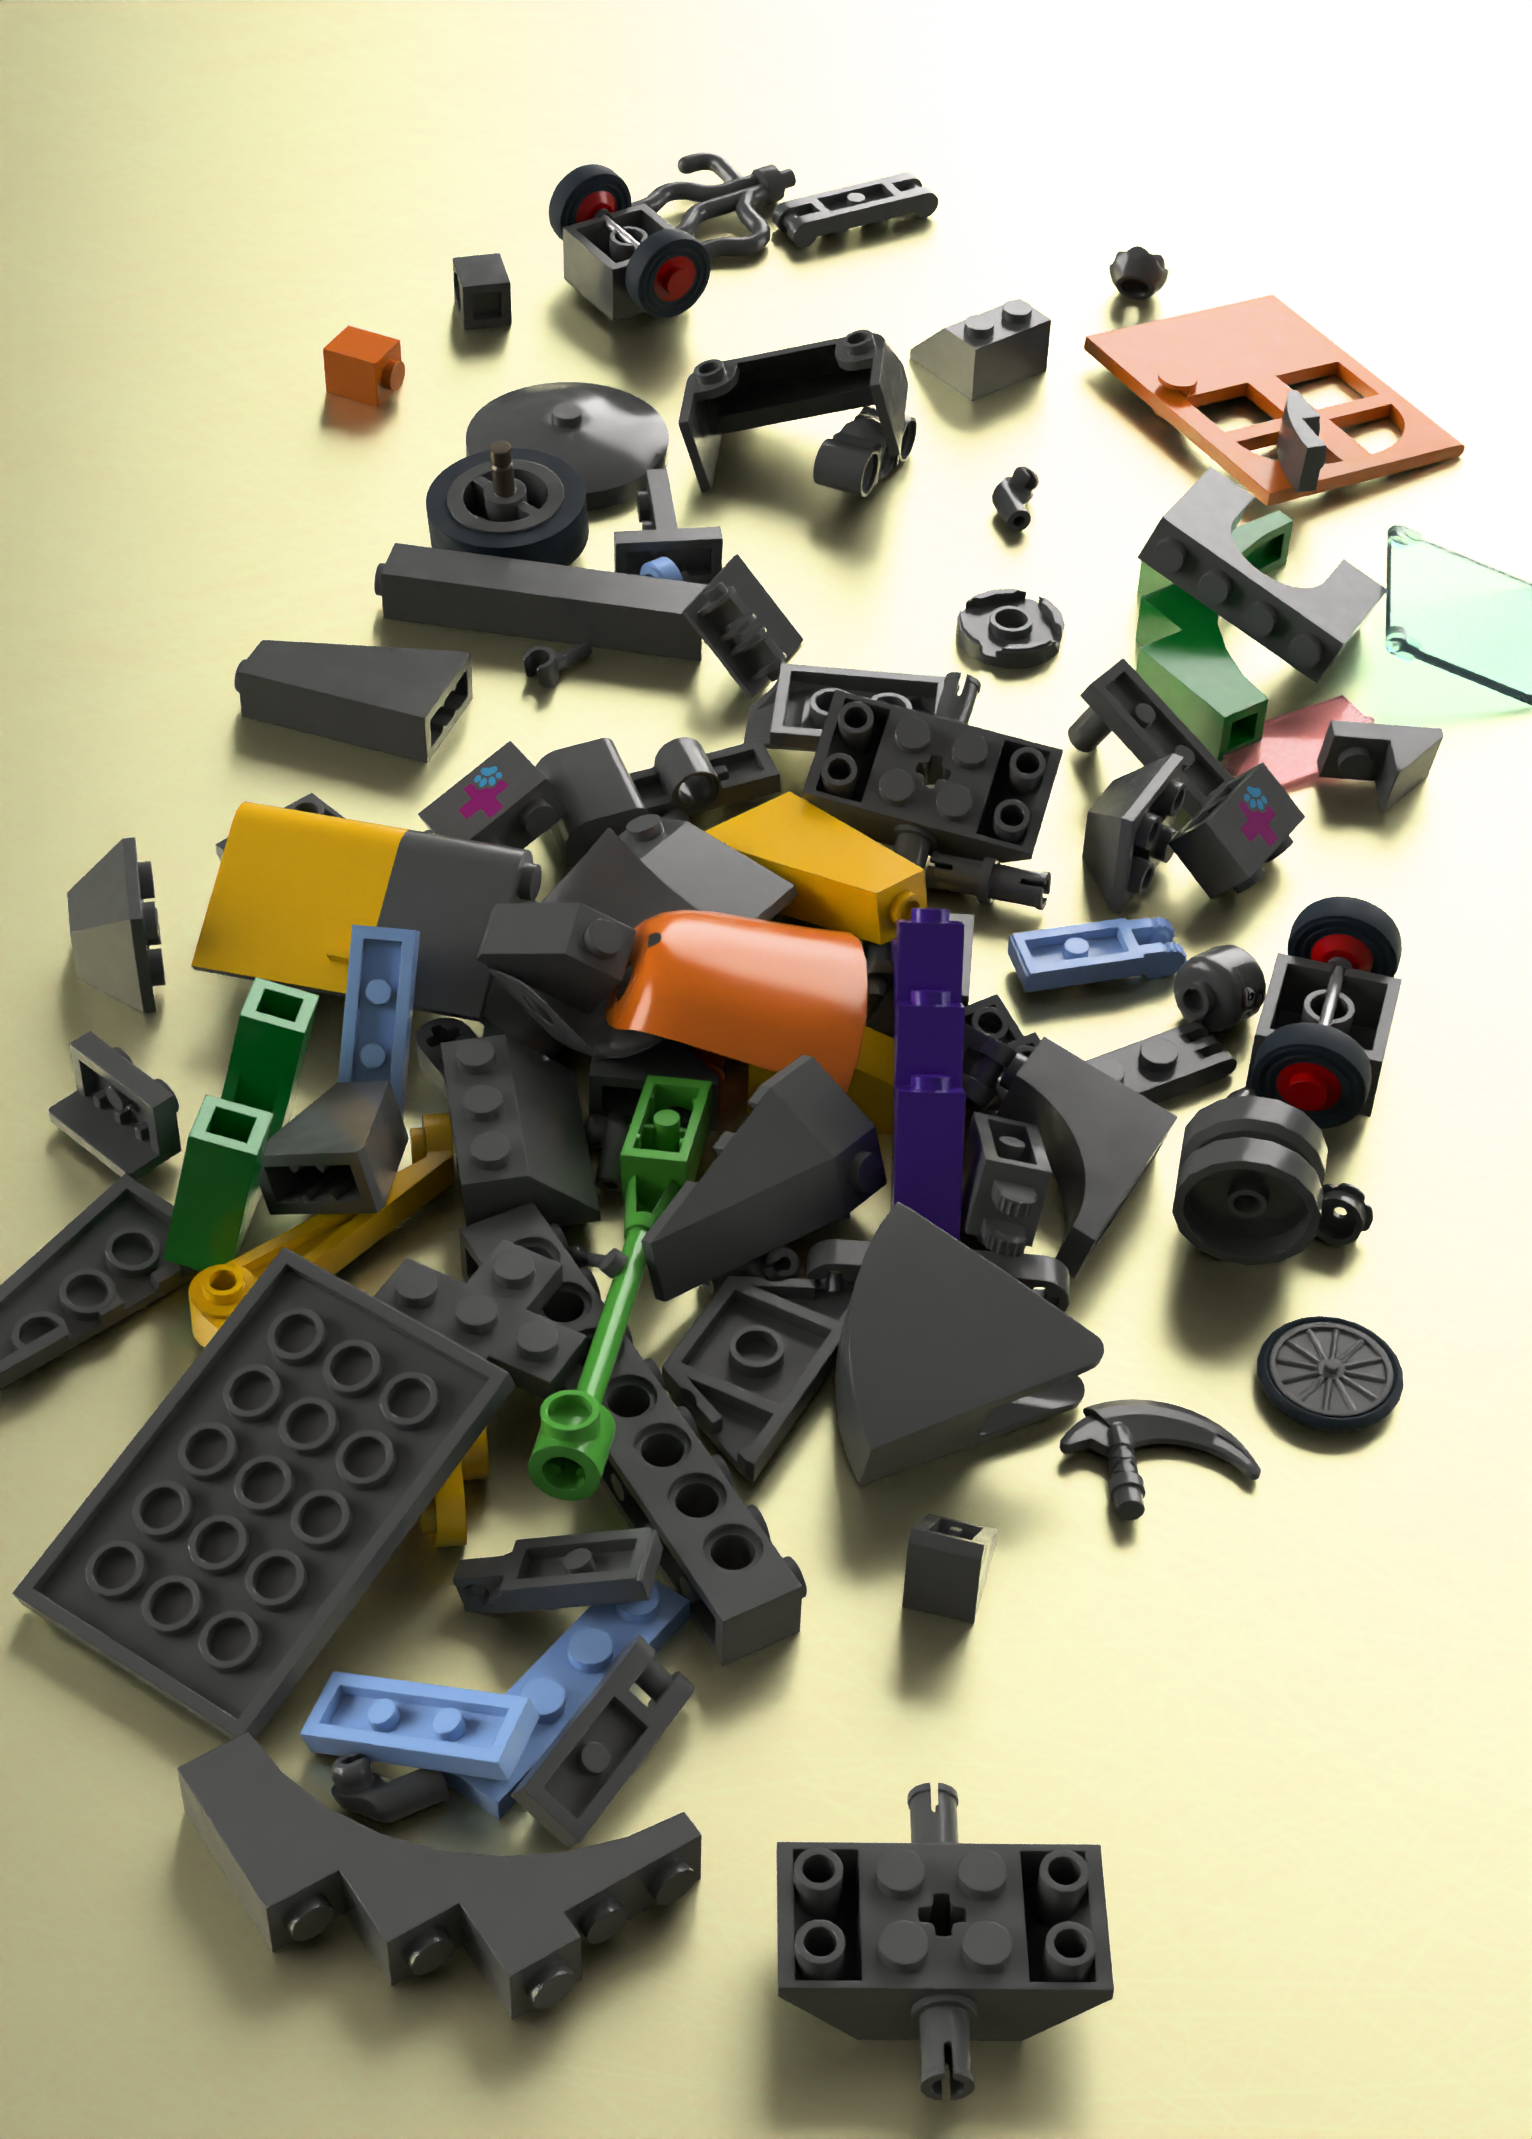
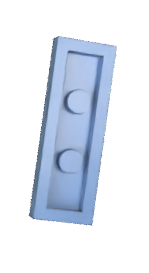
[338,925,420,1119]
[300,1671,540,1782]

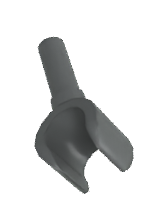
[523,643,592,688]

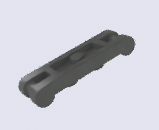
[772,172,939,248]

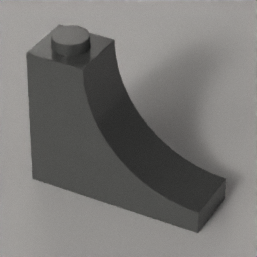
[997,1036,1178,1279]

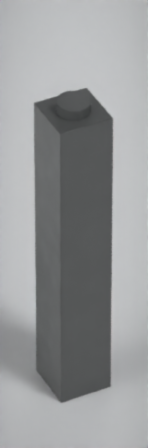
[374,543,707,661]

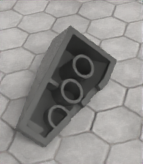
[641,1055,887,1302]

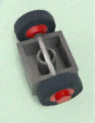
[548,164,711,321]
[1245,896,1402,1129]

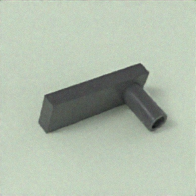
[1068,658,1234,818]

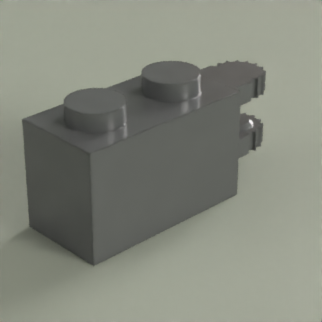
[961,1112,1052,1258]

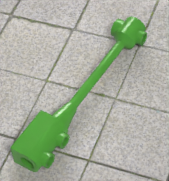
[528,1075,713,1501]

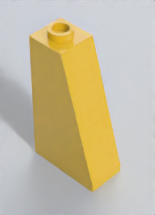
[705,791,927,945]

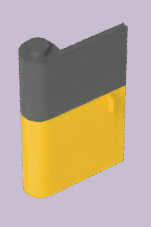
[191,801,542,1022]

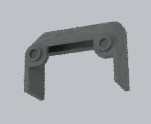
[678,329,909,492]

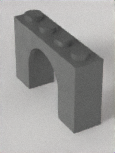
[1137,467,1388,684]

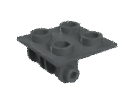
[682,554,804,699]

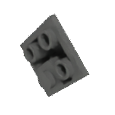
[1082,753,1186,914]
[67,837,166,1013]

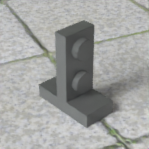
[614,469,723,584]

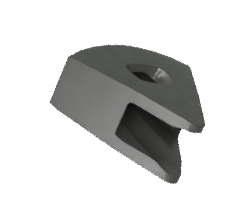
[835,1202,1105,1486]

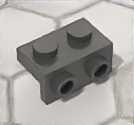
[49,1031,182,1180]

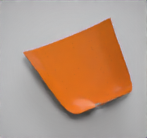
[605,910,868,1094]

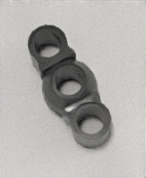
[813,406,917,497]

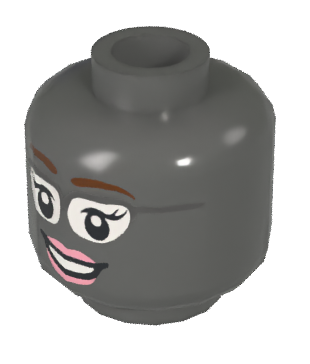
[1174,945,1267,1033]

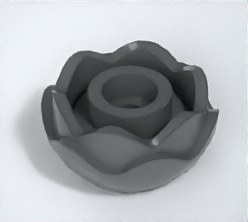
[1109,246,1169,299]

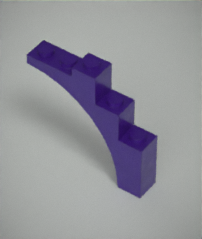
[890,908,966,1241]

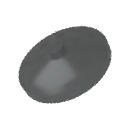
[466,382,669,511]

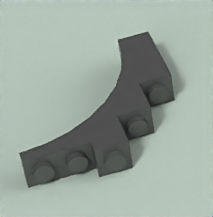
[177,1732,702,2020]

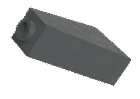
[234,640,473,763]

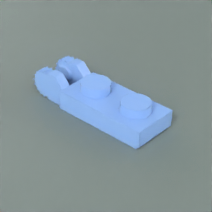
[1007,916,1187,992]

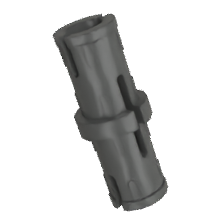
[926,850,1051,910]

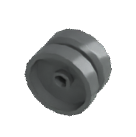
[1172,1095,1328,1265]

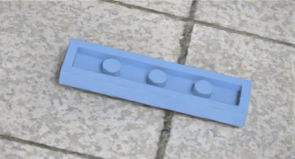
[442,1579,690,1820]

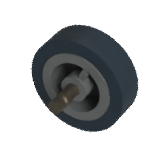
[426,441,589,566]

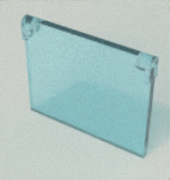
[1385,524,1532,706]

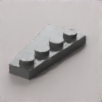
[0,1174,201,1390]

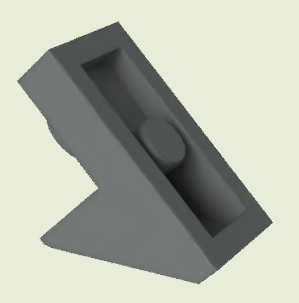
[1316,720,1444,811]

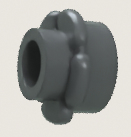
[1317,1183,1374,1246]

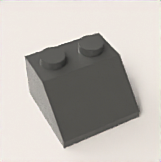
[910,298,1051,401]

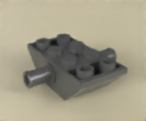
[802,672,1063,869]
[776,1783,1114,2101]

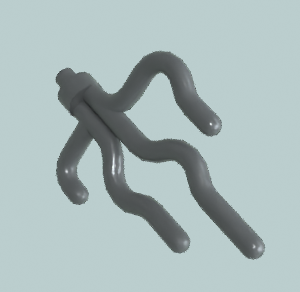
[632,152,796,259]

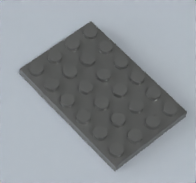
[12,1247,516,1740]

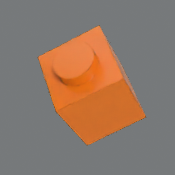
[323,325,405,407]

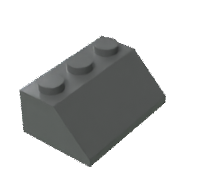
[440,1034,601,1227]

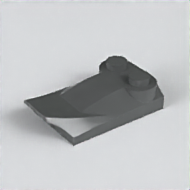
[743,663,945,752]

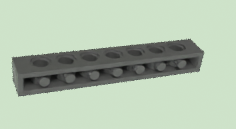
[459,1201,807,1666]

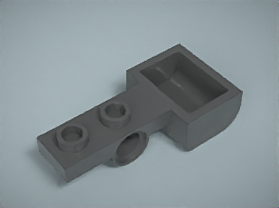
[535,737,781,867]

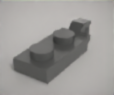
[453,1527,663,1614]

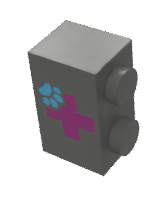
[418,740,569,849]
[1168,762,1305,899]

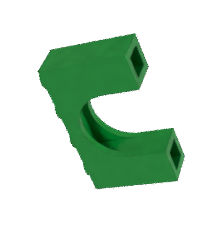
[163,977,319,1271]

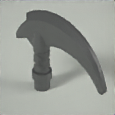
[1059,1399,1261,1520]

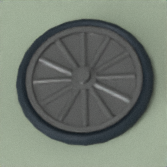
[1257,1316,1404,1432]

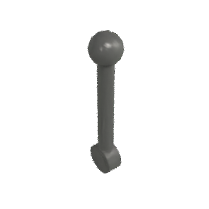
[569,1245,628,1278]

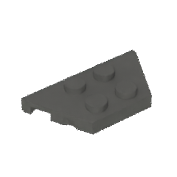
[662,1276,852,1482]

